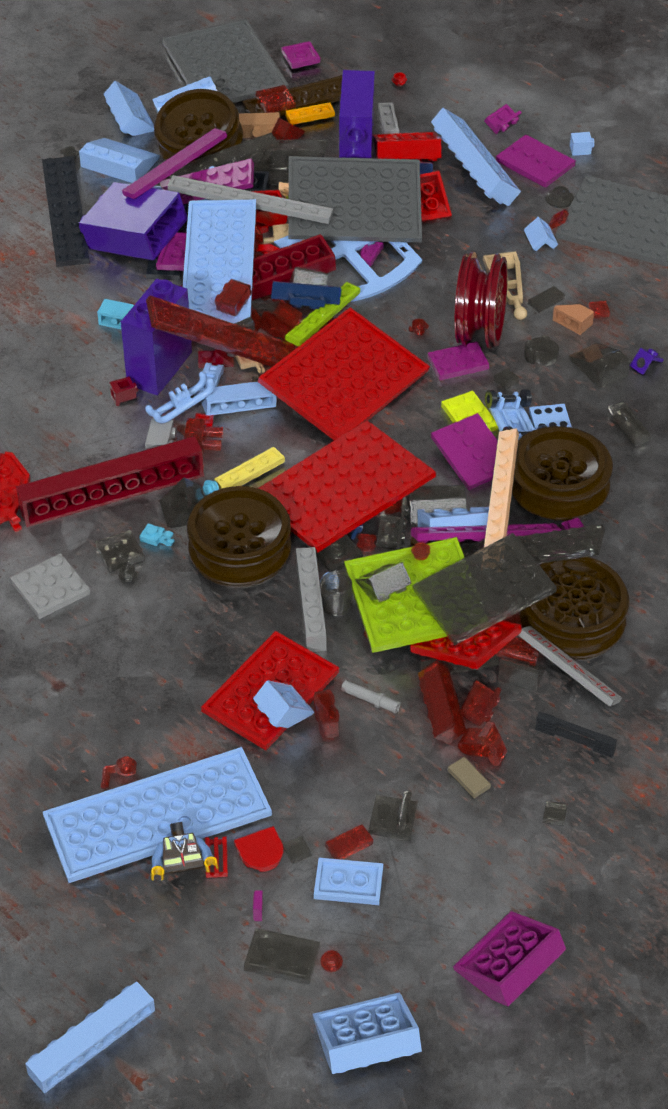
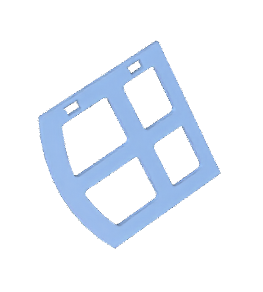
[274,236,422,302]

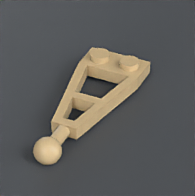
[483,251,527,320]

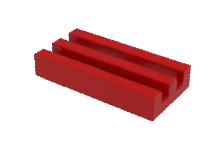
[205,836,228,878]

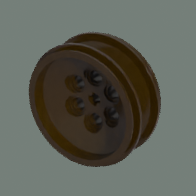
[154,89,243,172]
[187,486,291,587]
[520,555,629,660]

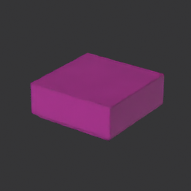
[253,890,263,921]

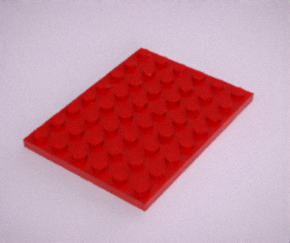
[258,307,430,440]
[258,420,436,553]

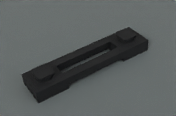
[535,711,617,758]

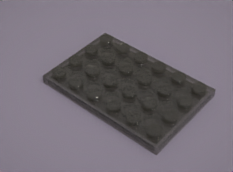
[413,533,557,646]

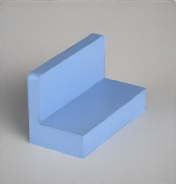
[524,217,558,251]

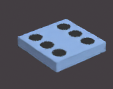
[529,404,572,429]

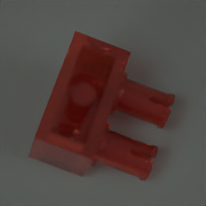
[184,418,223,455]

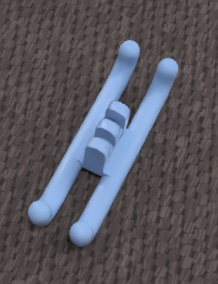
[145,371,214,423]

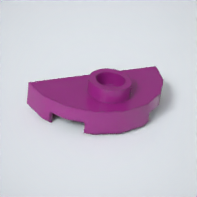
[360,242,383,267]

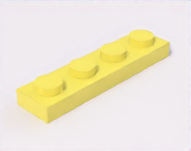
[214,447,285,489]

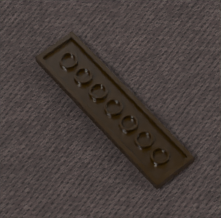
[242,75,342,117]

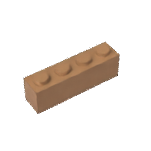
[239,112,280,138]

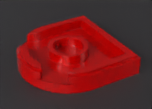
[234,826,284,872]

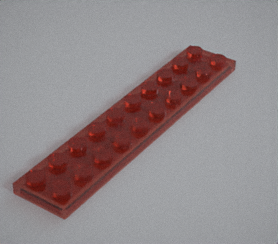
[146,295,296,367]

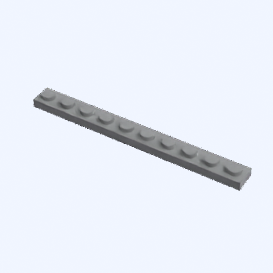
[168,175,333,224]

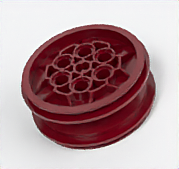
[454,252,508,349]

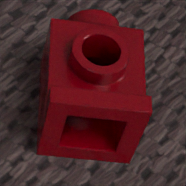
[109,376,138,406]

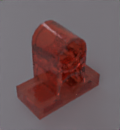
[457,721,507,766]

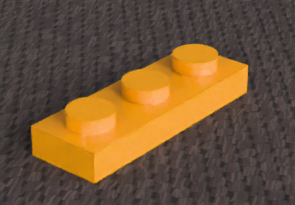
[286,103,335,125]

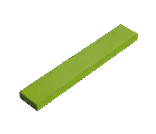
[285,282,360,346]

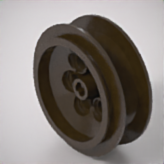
[512,426,613,520]

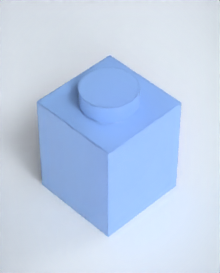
[569,132,594,156]

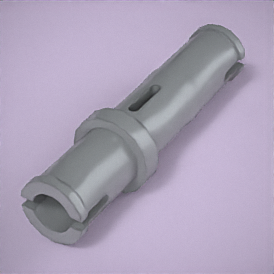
[341,680,401,714]

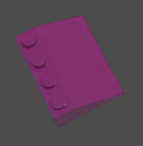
[453,911,566,1007]

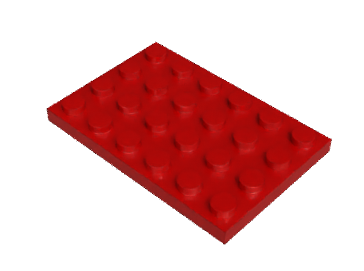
[201,631,339,750]

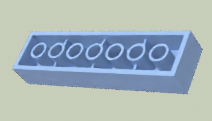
[431,108,521,206]

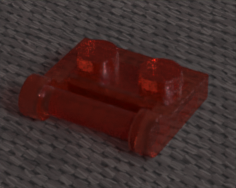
[496,638,540,666]

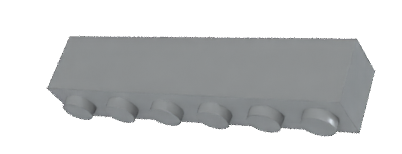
[296,547,326,652]

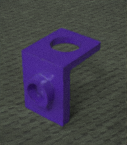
[630,348,664,375]

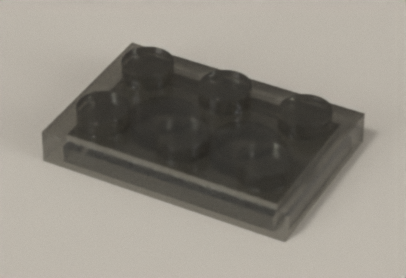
[244,928,320,985]

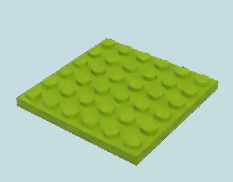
[344,537,489,653]

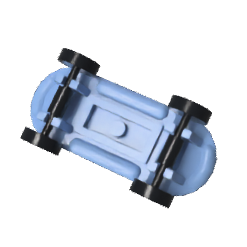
[485,389,547,440]

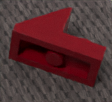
[198,341,234,368]

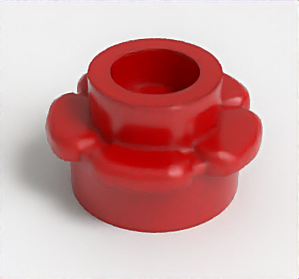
[392,72,407,86]

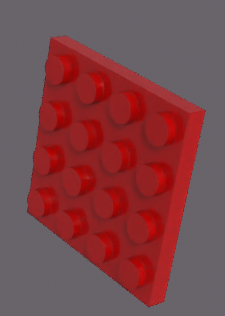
[410,617,522,669]

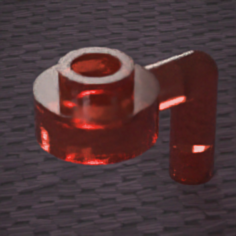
[101,756,137,790]

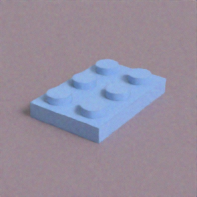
[314,858,383,905]

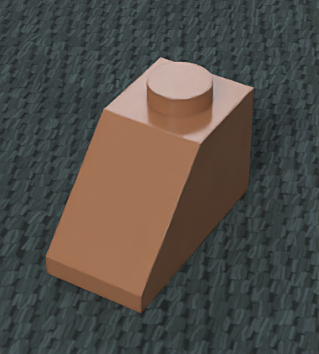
[553,304,594,335]

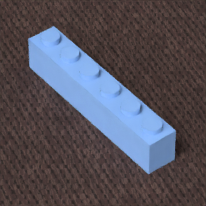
[25,982,155,1094]

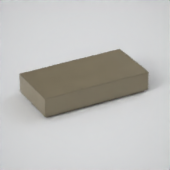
[448,757,491,798]

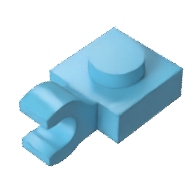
[139,524,175,546]

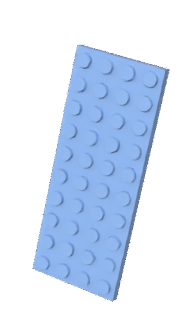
[183,199,256,329]
[42,747,272,883]

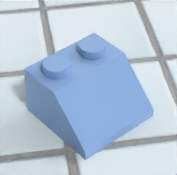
[253,680,314,728]

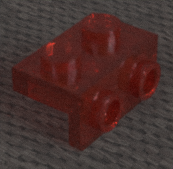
[459,680,502,727]

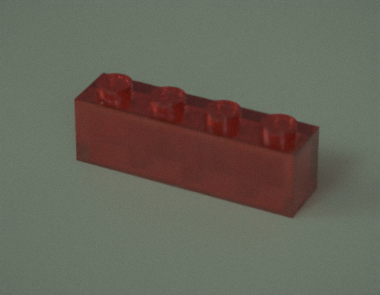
[418,661,467,744]

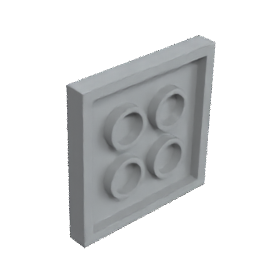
[10,553,90,619]

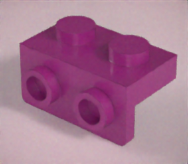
[484,104,522,135]

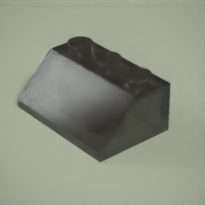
[407,485,467,528]

